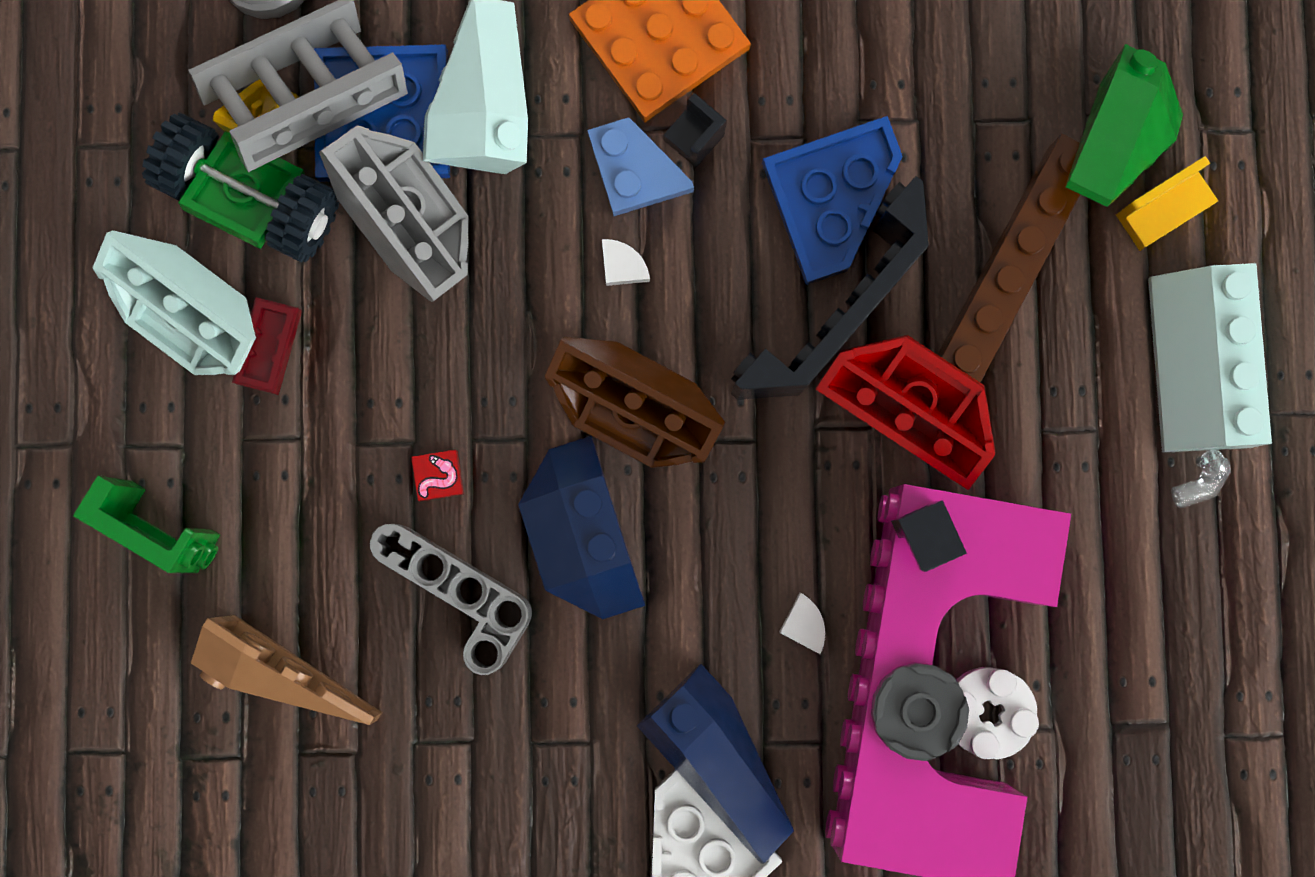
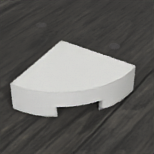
[602,239,650,286]
[779,593,825,654]

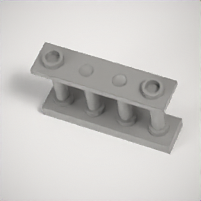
[188,0,408,172]

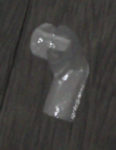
[1171,450,1231,508]

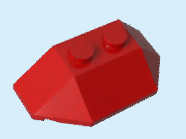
[815,335,996,490]

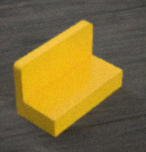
[1116,156,1218,251]

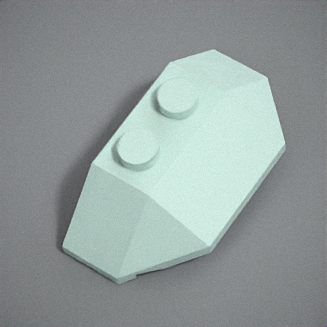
[93,230,256,375]

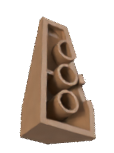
[191,615,383,725]

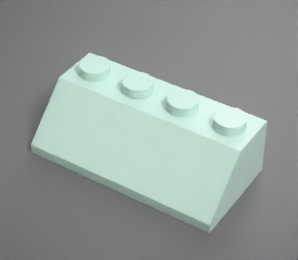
[1148,263,1272,452]

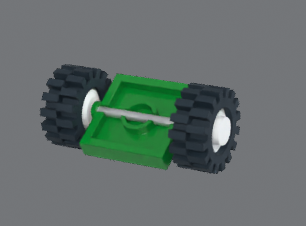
[142,112,339,263]

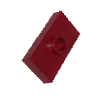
[232,297,302,395]

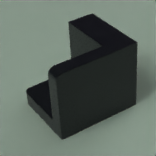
[663,93,727,167]
[891,500,967,572]

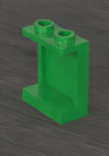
[73,475,220,573]

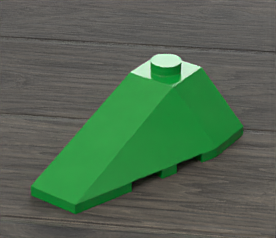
[1065,44,1183,207]

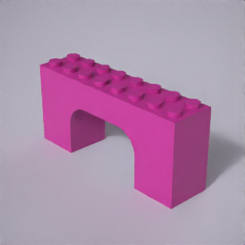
[825,484,1071,877]

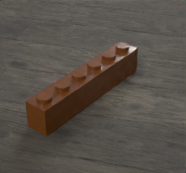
[937,134,1080,382]

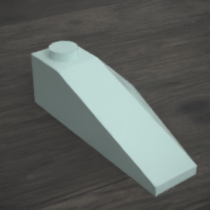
[423,0,528,174]

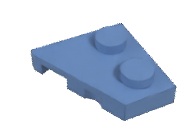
[587,117,694,216]

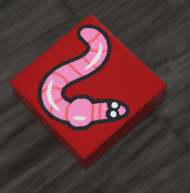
[411,450,464,501]

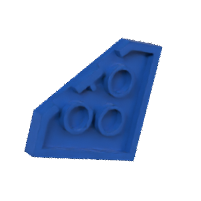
[762,116,903,285]

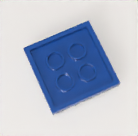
[314,44,450,182]

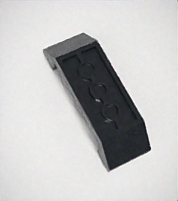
[731,176,929,400]

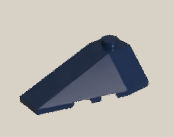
[637,664,794,864]

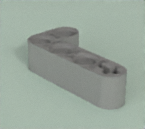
[370,524,532,675]

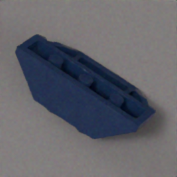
[518,436,646,619]

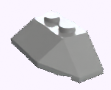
[319,125,468,302]

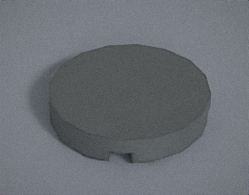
[871,663,969,761]

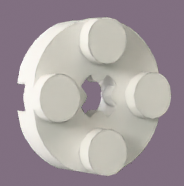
[956,667,1039,759]

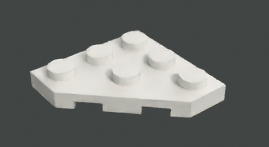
[652,769,783,877]

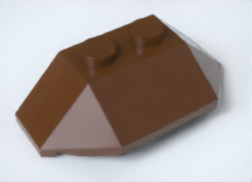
[544,337,726,468]

